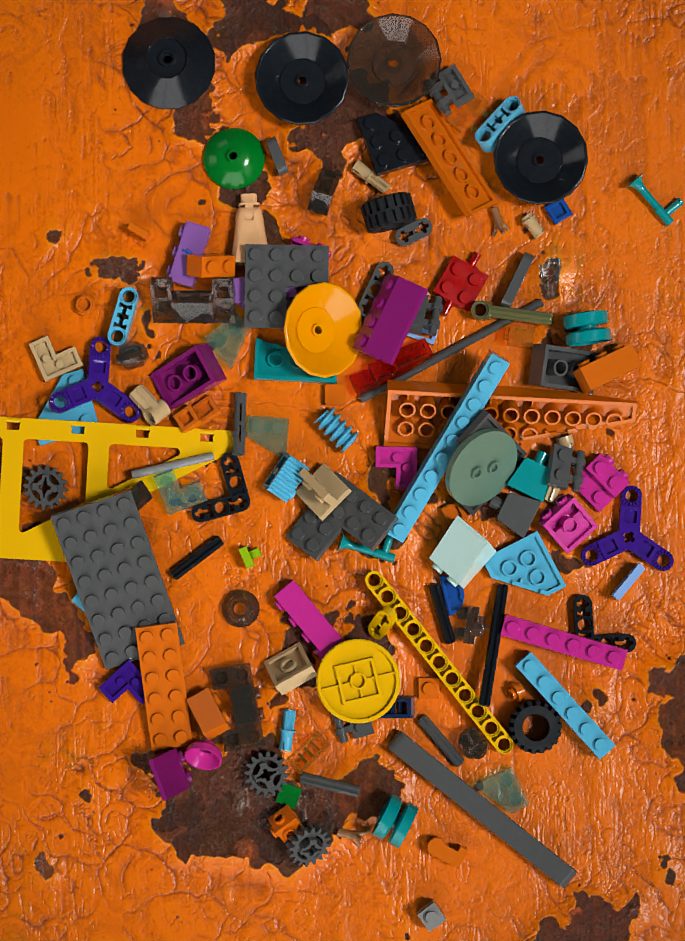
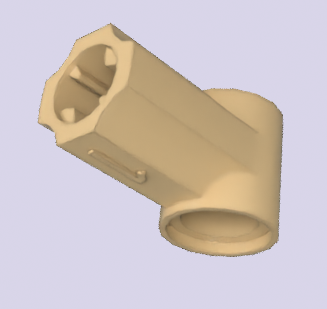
[129,384,171,426]

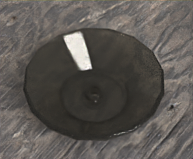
[347,13,442,107]

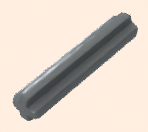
[418,715,464,767]
[299,772,360,797]

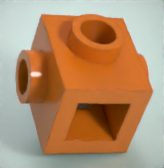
[267,804,303,843]

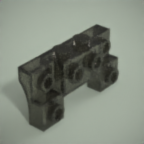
[150,277,237,324]
[209,662,265,752]

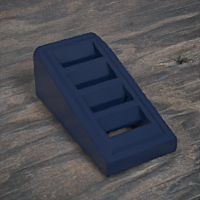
[380,696,415,718]

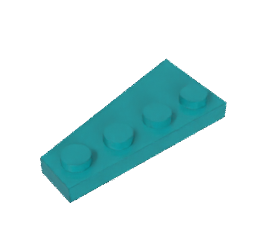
[254,338,337,384]

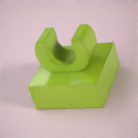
[239,546,262,569]

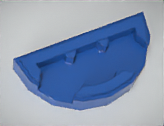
[439,576,464,616]

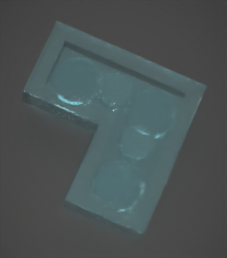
[153,469,207,515]

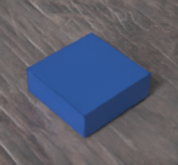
[544,199,573,226]

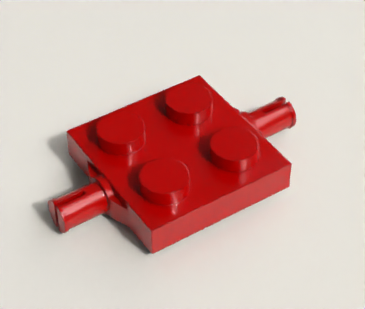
[432,251,489,316]

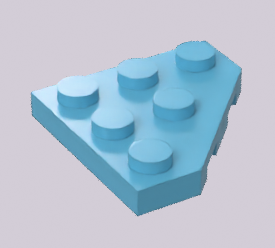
[38,369,98,446]
[485,531,566,596]

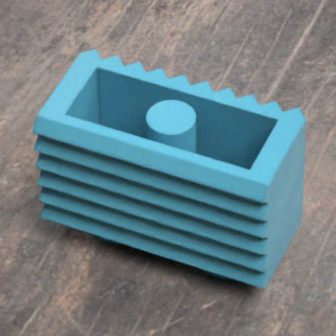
[262,452,309,502]

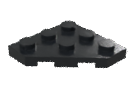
[356,113,429,176]

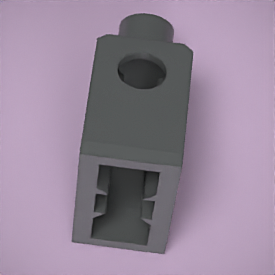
[488,493,541,538]

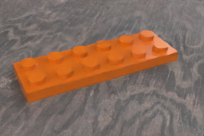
[400,98,498,219]
[135,621,193,751]

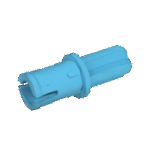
[278,709,296,751]

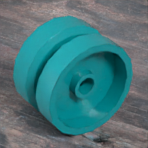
[562,310,612,347]
[372,793,419,848]

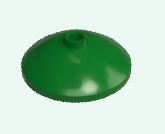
[203,128,265,190]

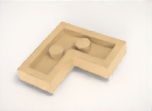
[29,336,84,382]

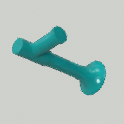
[626,173,684,226]
[337,531,396,563]

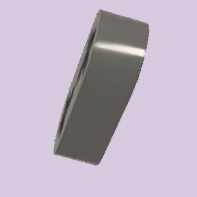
[265,136,289,176]
[395,218,432,247]

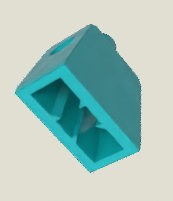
[506,450,549,502]

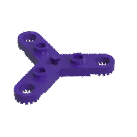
[48,337,141,423]
[581,486,674,571]

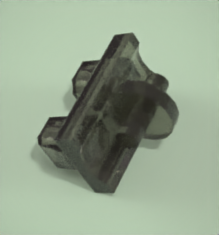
[454,606,490,644]

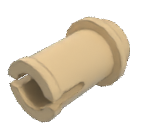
[521,212,546,239]

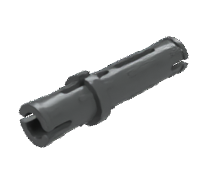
[231,392,248,456]

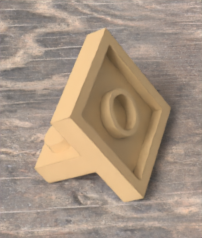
[296,463,352,521]
[264,642,317,695]

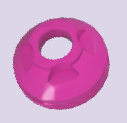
[184,739,222,770]

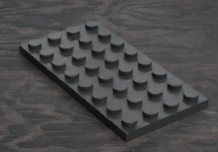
[50,489,185,670]

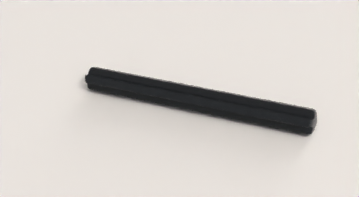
[479,584,508,707]

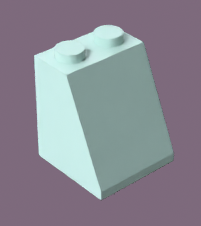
[429,516,497,589]

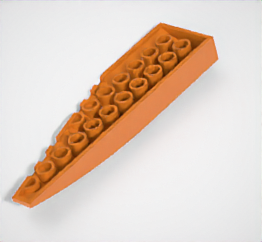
[383,380,638,449]

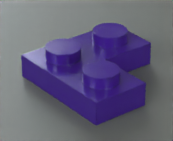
[99,659,145,704]

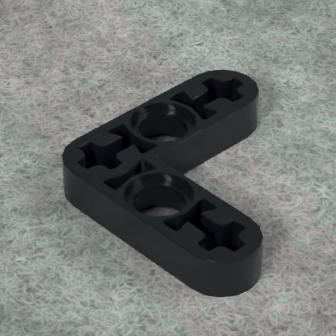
[192,453,251,522]
[572,595,636,653]

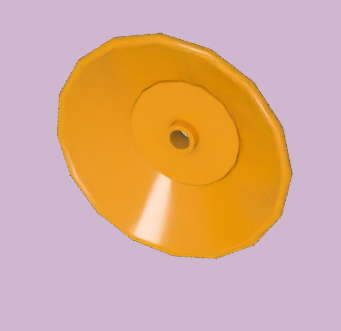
[284,282,363,378]

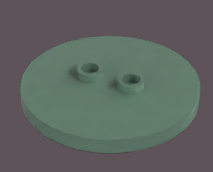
[445,428,517,506]

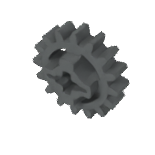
[23,465,69,510]
[244,751,290,797]
[286,823,331,867]

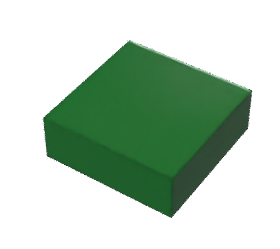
[275,783,302,809]

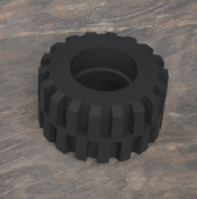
[361,192,417,233]
[508,700,562,754]

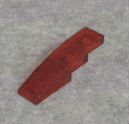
[349,338,434,396]

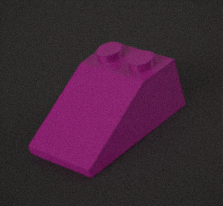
[150,343,227,411]
[149,747,193,801]

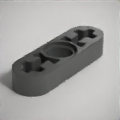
[499,252,534,307]
[358,262,394,318]

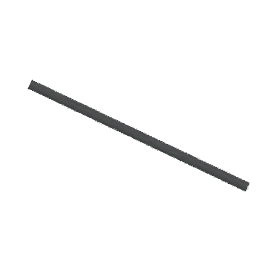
[359,299,544,403]

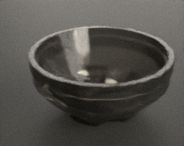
[222,590,260,627]

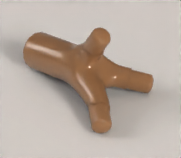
[490,207,510,237]
[337,828,371,847]

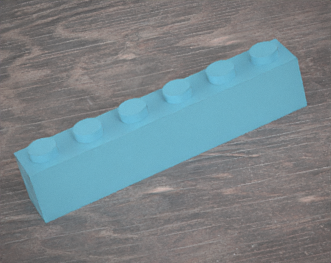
[514,651,616,759]

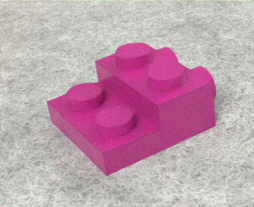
[570,453,630,512]
[538,493,598,554]

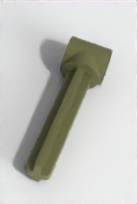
[471,300,553,325]

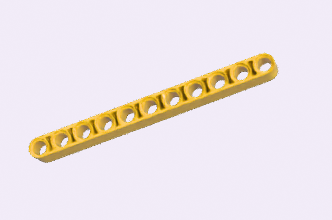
[365,571,514,754]

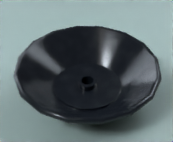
[122,17,215,109]
[255,31,349,125]
[493,111,588,205]

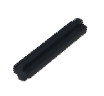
[170,536,224,580]
[429,584,456,644]

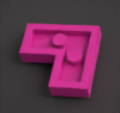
[375,446,417,489]

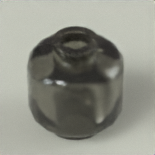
[116,341,149,371]
[458,728,489,759]

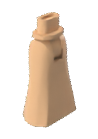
[231,193,268,266]

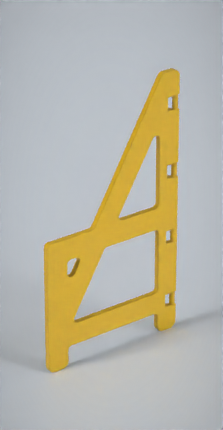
[0,416,233,562]

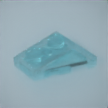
[205,312,250,369]
[247,415,289,457]
[475,766,530,814]

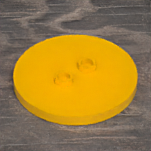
[316,639,400,723]

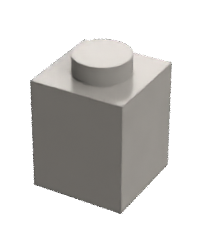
[416,899,446,932]

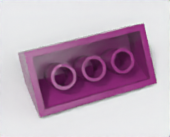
[352,274,428,365]

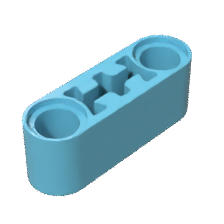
[475,96,526,153]
[107,287,140,347]

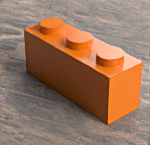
[573,343,642,394]

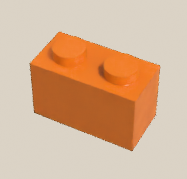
[186,253,235,278]
[187,688,231,740]

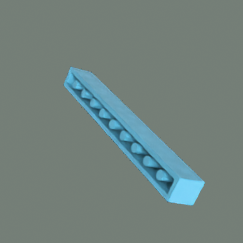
[388,350,510,543]

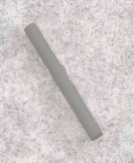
[131,452,214,479]

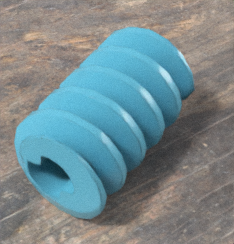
[313,407,358,453]

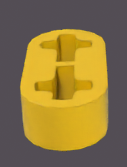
[368,606,397,640]

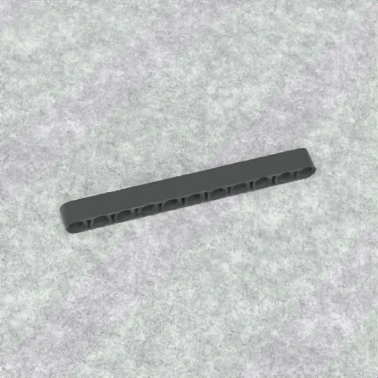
[386,730,577,889]

